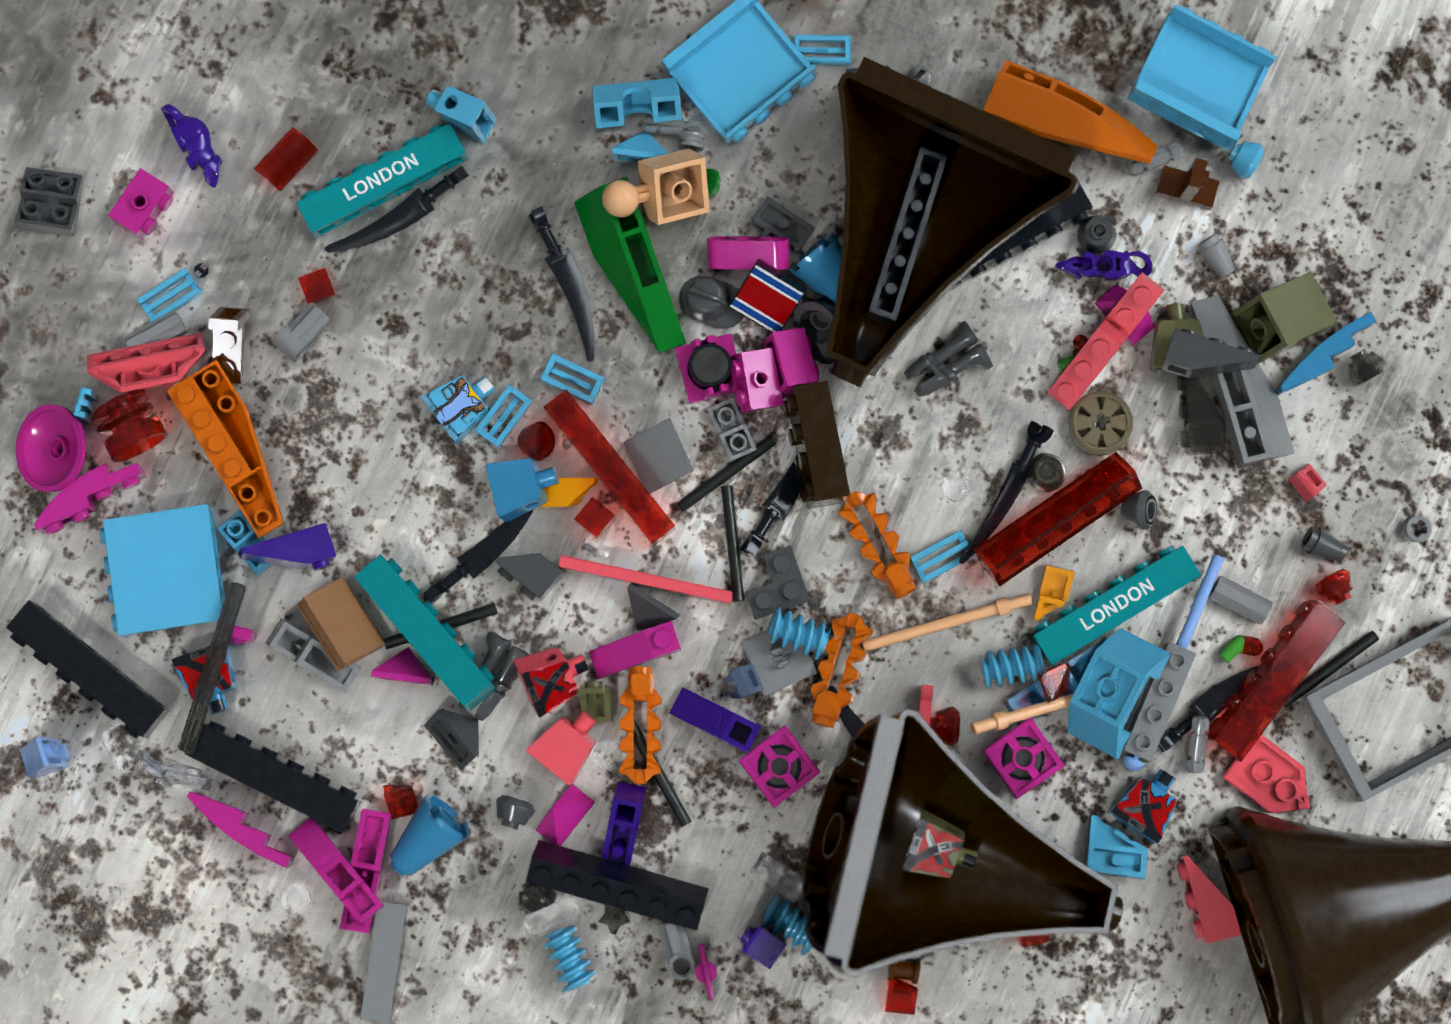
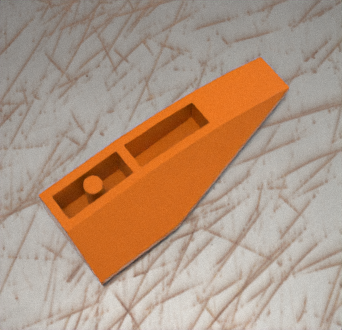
[983,60,1158,164]
[166,360,284,539]

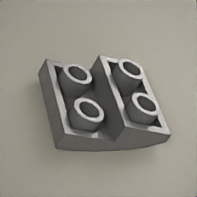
[14,167,84,236]

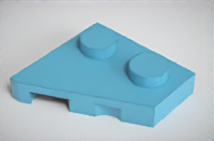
[1085,815,1148,880]

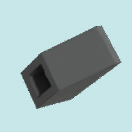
[495,553,564,601]

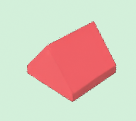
[1288,463,1327,502]

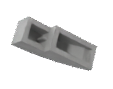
[265,618,361,692]

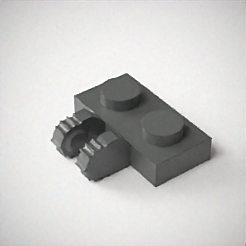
[751,196,815,253]

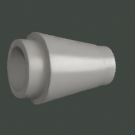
[1197,233,1235,278]

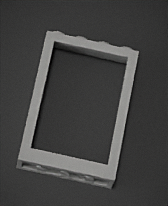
[1301,618,1451,802]

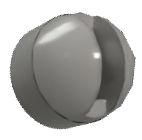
[908,65,931,86]

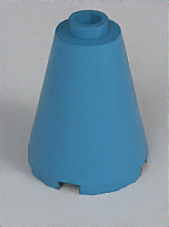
[788,232,842,306]
[390,794,470,876]

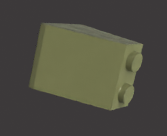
[1230,271,1338,364]

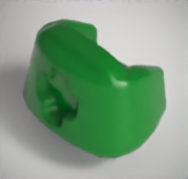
[706,169,722,199]

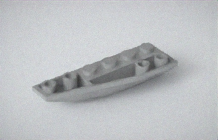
[1190,295,1295,469]

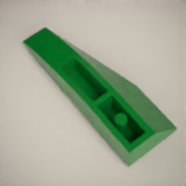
[574,177,686,354]

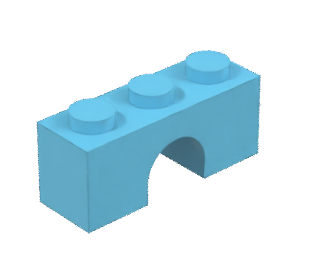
[592,77,682,129]

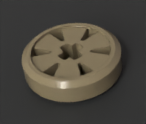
[1068,391,1133,455]

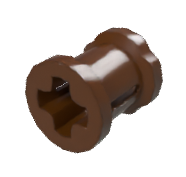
[887,957,921,985]

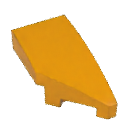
[539,478,598,508]
[1034,564,1075,620]

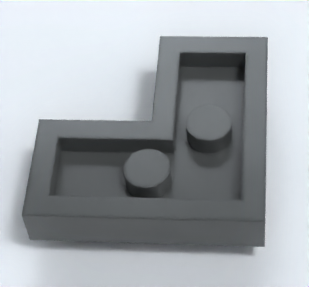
[745,546,810,620]

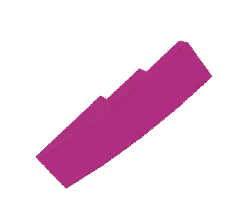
[187,791,294,868]
[339,808,391,935]

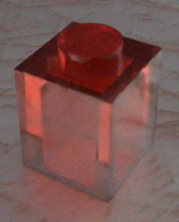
[574,497,616,541]

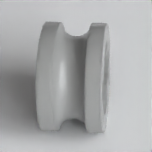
[679,131,705,152]
[1402,516,1432,542]

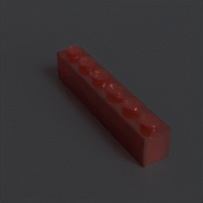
[543,389,676,547]
[973,452,1143,587]
[1208,599,1346,762]

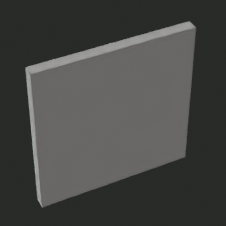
[623,418,694,495]
[741,620,817,696]

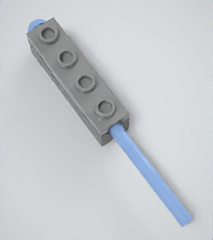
[1122,554,1224,771]

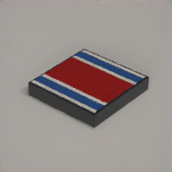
[728,259,807,333]

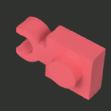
[917,684,934,725]

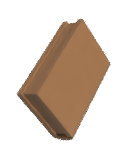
[296,577,385,671]

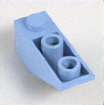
[20,737,70,779]

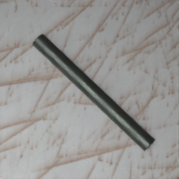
[676,435,777,512]
[721,485,745,602]
[383,603,498,650]
[1279,631,1379,708]
[634,719,692,827]

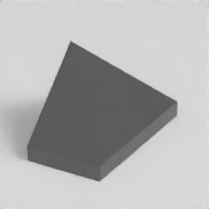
[627,583,680,631]
[424,709,479,770]

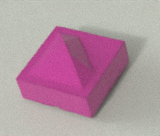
[222,623,257,645]

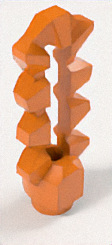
[838,491,917,600]
[811,613,873,728]
[619,666,662,785]

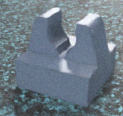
[724,663,764,699]

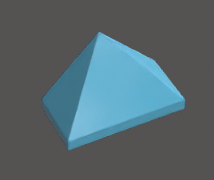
[612,131,668,163]

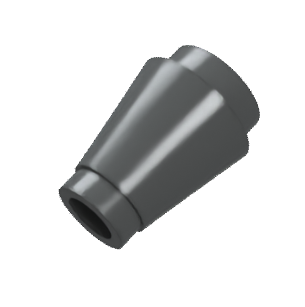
[1301,527,1348,562]

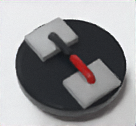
[194,263,209,278]

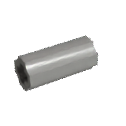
[124,309,188,347]
[1208,576,1273,625]

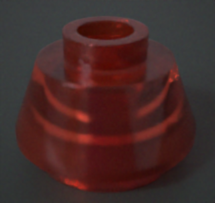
[517,421,555,461]
[1315,568,1354,605]
[929,706,960,747]

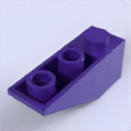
[669,687,761,754]
[739,923,787,969]

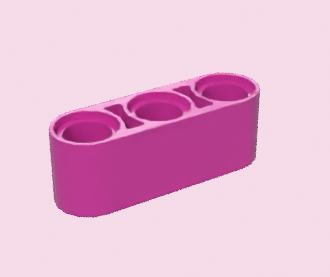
[707,236,790,270]

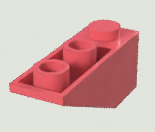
[1176,855,1241,944]

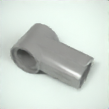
[272,302,331,362]
[658,923,696,980]

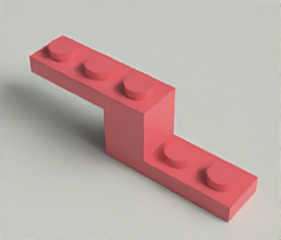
[1047,272,1165,410]

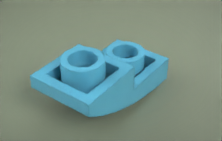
[218,510,273,576]

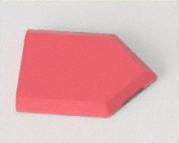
[1222,731,1310,814]

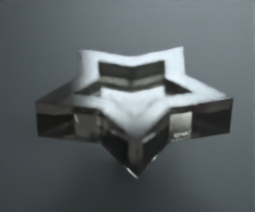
[598,905,631,935]

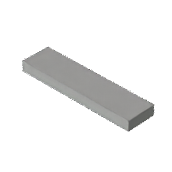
[360,901,408,1024]

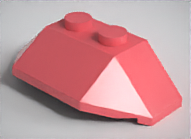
[87,332,205,393]

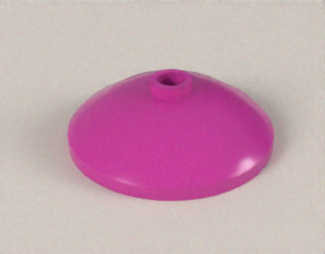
[16,404,86,492]

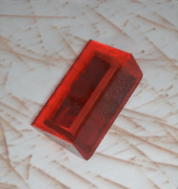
[254,127,318,191]

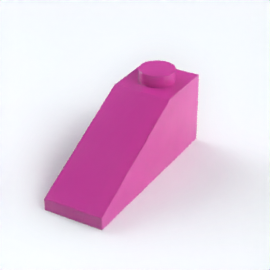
[589,621,681,679]

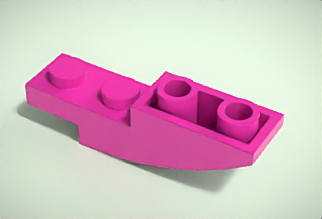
[34,463,146,535]
[288,817,384,925]

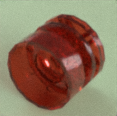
[90,389,168,462]

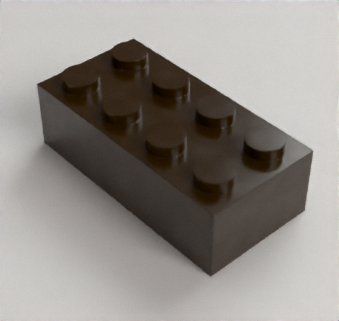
[783,381,850,509]

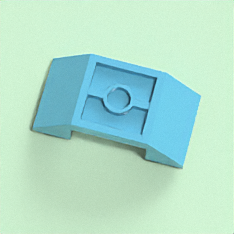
[1067,628,1171,759]

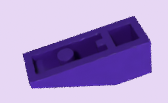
[238,523,337,571]
[602,781,647,866]

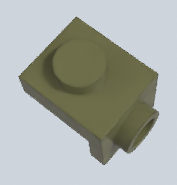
[577,681,613,723]

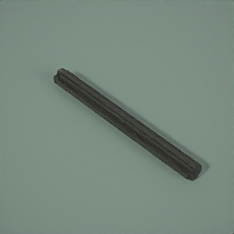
[178,582,246,754]

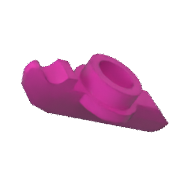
[695,944,717,1001]

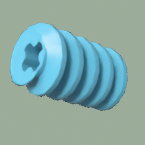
[766,607,831,660]
[980,644,1044,689]
[761,892,813,956]
[542,926,595,993]

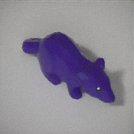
[161,104,222,188]
[1055,250,1153,281]

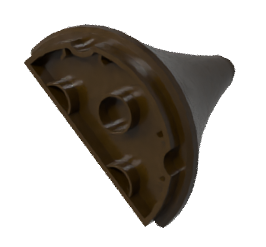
[825,57,1079,388]
[802,709,1123,977]
[1208,806,1451,1024]

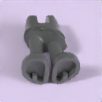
[904,321,993,397]
[458,631,530,721]

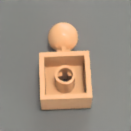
[602,148,710,225]

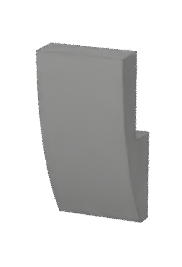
[706,397,757,462]

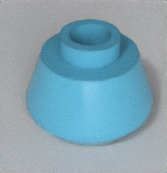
[1228,141,1265,179]

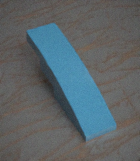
[1275,312,1376,396]
[1004,637,1107,725]

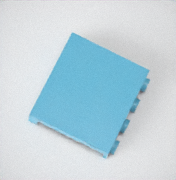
[662,0,816,145]
[1127,4,1277,152]
[100,504,228,638]

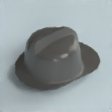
[679,275,744,329]
[794,298,837,364]

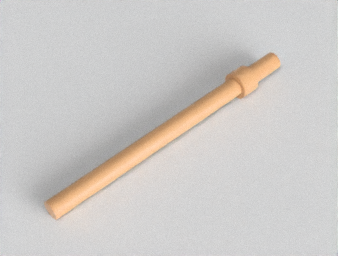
[861,593,1033,652]
[971,693,1074,734]

